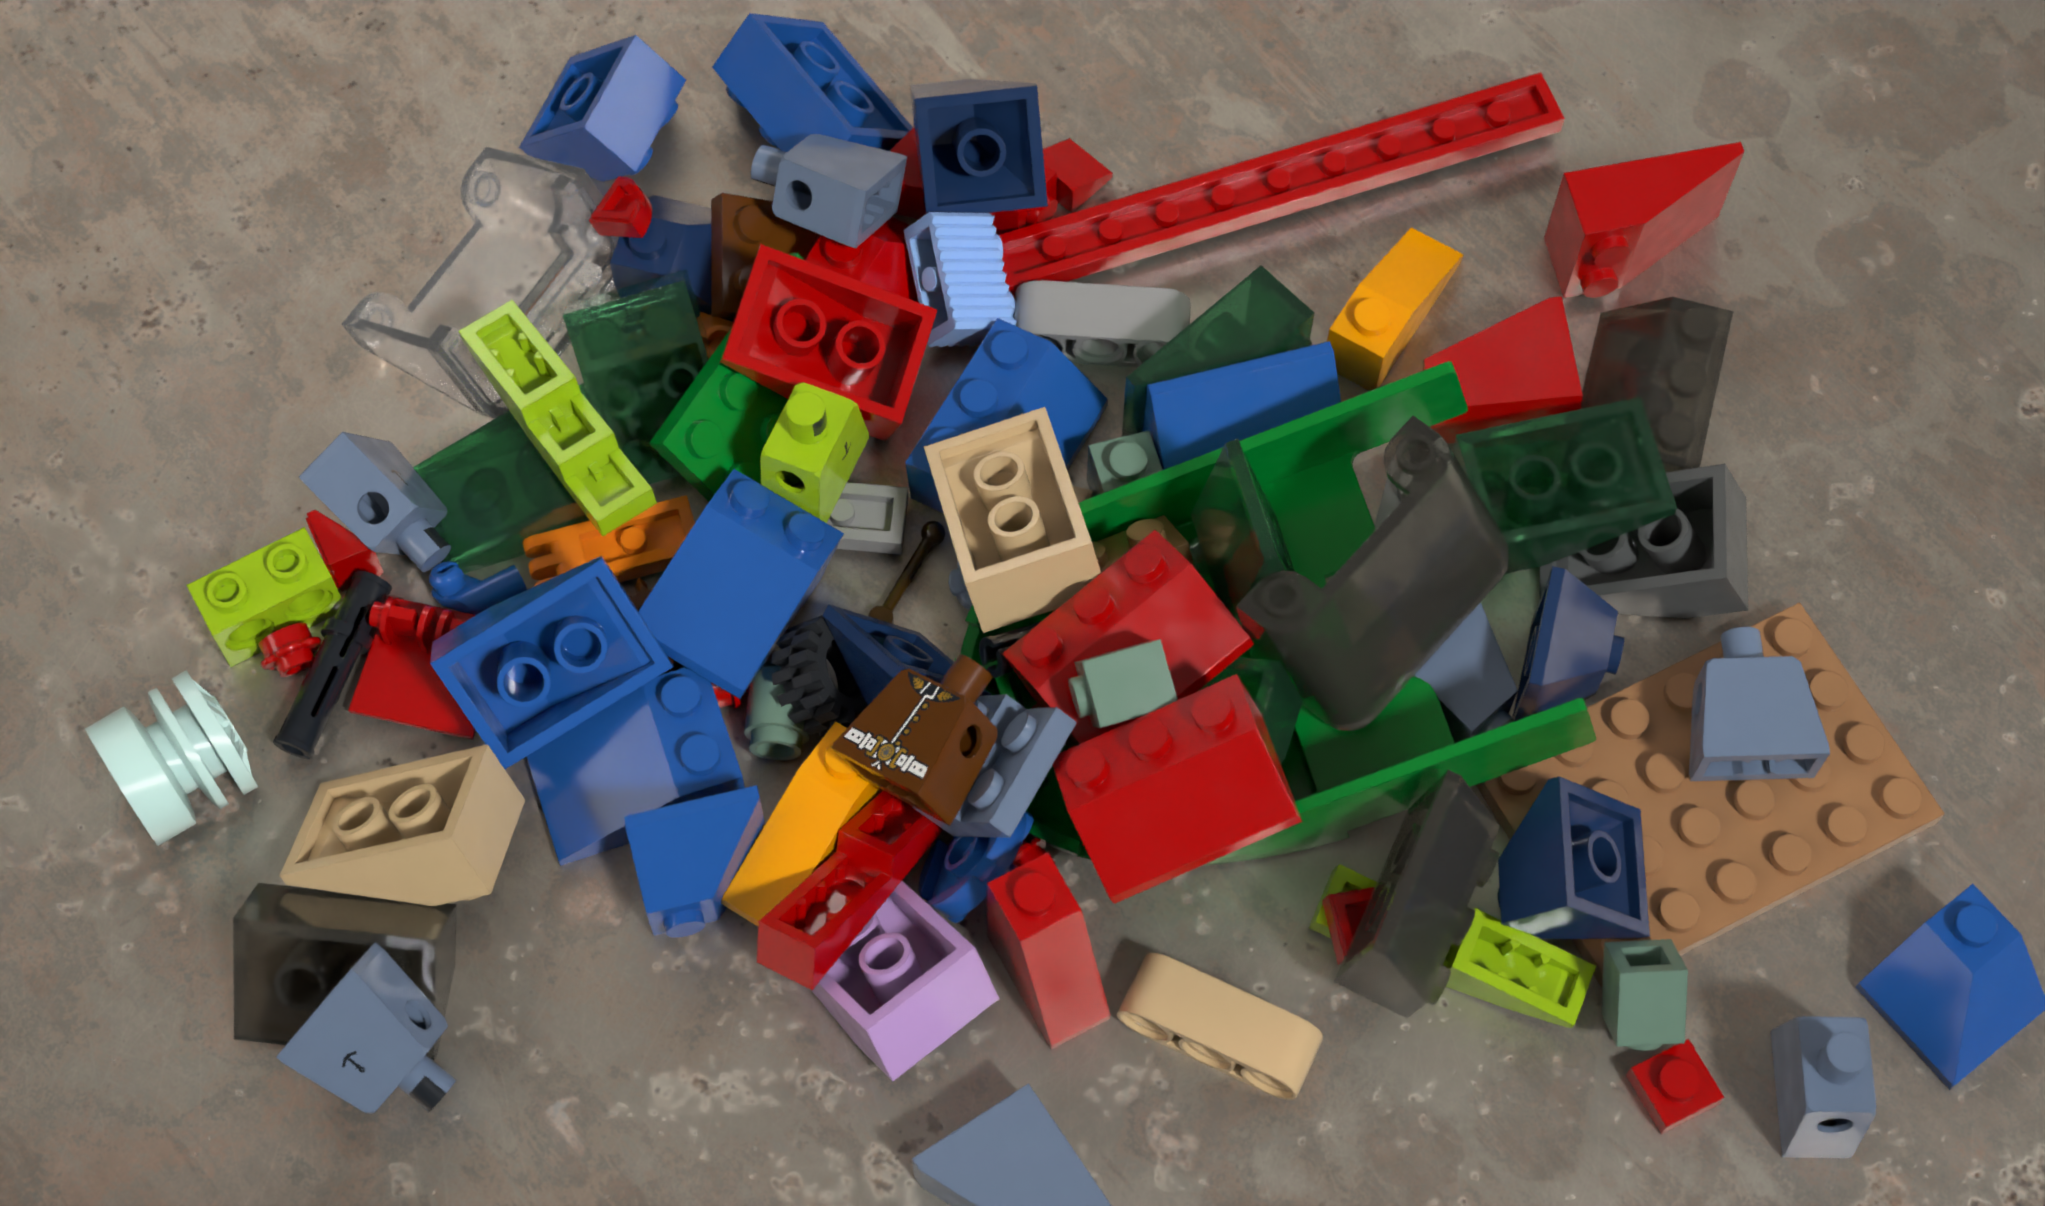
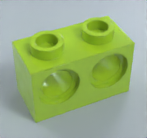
[186,527,342,668]

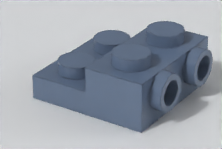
[912,694,1077,838]

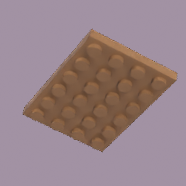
[1476,602,1945,988]

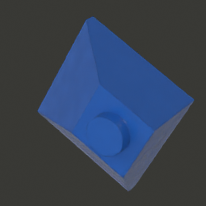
[623,785,765,938]
[1855,884,2045,1090]

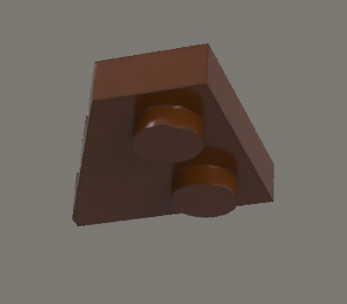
[711,193,818,320]

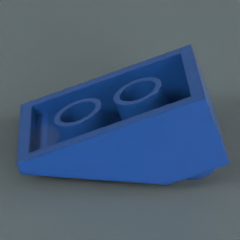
[638,469,844,699]
[430,556,673,769]
[526,667,745,866]

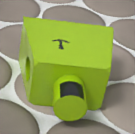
[760,382,869,523]

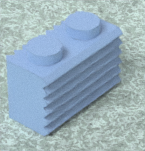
[904,212,1017,348]

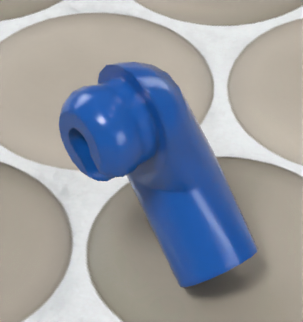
[429,561,528,615]

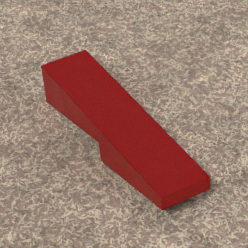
[757,790,944,990]

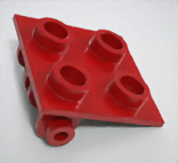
[348,596,476,740]

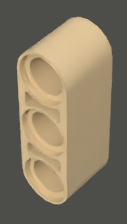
[1117,953,1324,1100]

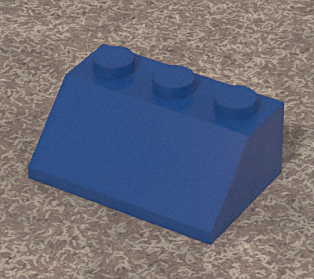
[712,13,913,152]
[905,318,1108,514]
[1143,341,1342,470]

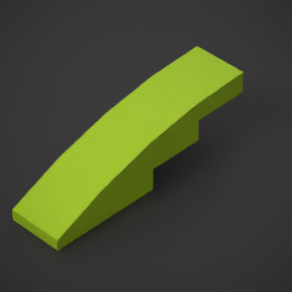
[458,300,657,537]
[1309,864,1596,1029]

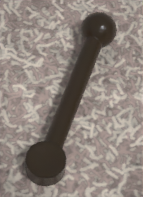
[868,521,945,624]

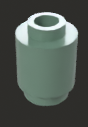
[744,660,810,760]

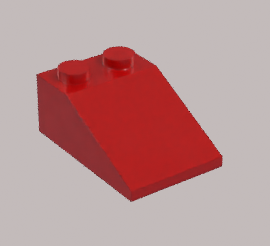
[1544,142,1745,298]
[720,244,938,441]

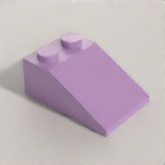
[812,881,999,1081]

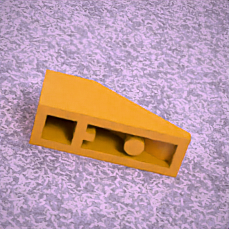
[1327,227,1464,391]
[722,721,883,926]

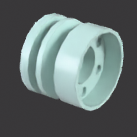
[85,670,258,846]

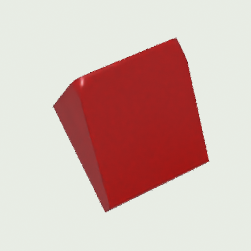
[1043,138,1113,213]
[305,510,384,592]

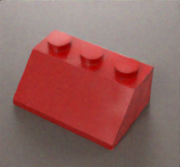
[1002,530,1254,745]
[1053,674,1302,904]

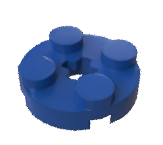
[918,811,1034,924]

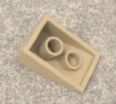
[924,407,1101,633]
[279,744,525,906]

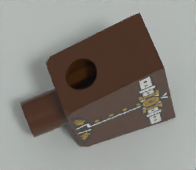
[831,654,997,826]

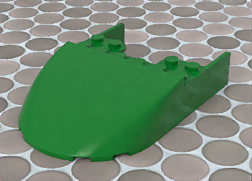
[955,361,1597,865]

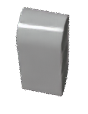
[1013,280,1191,369]

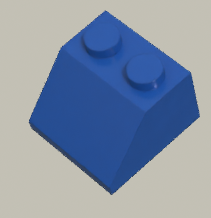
[519,35,686,182]

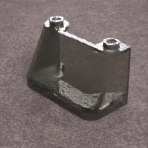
[1236,415,1509,731]

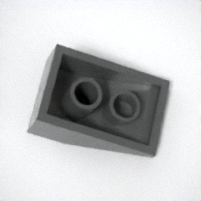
[1539,463,1748,619]

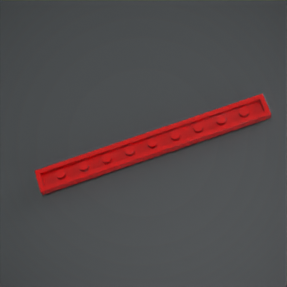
[999,72,1565,298]

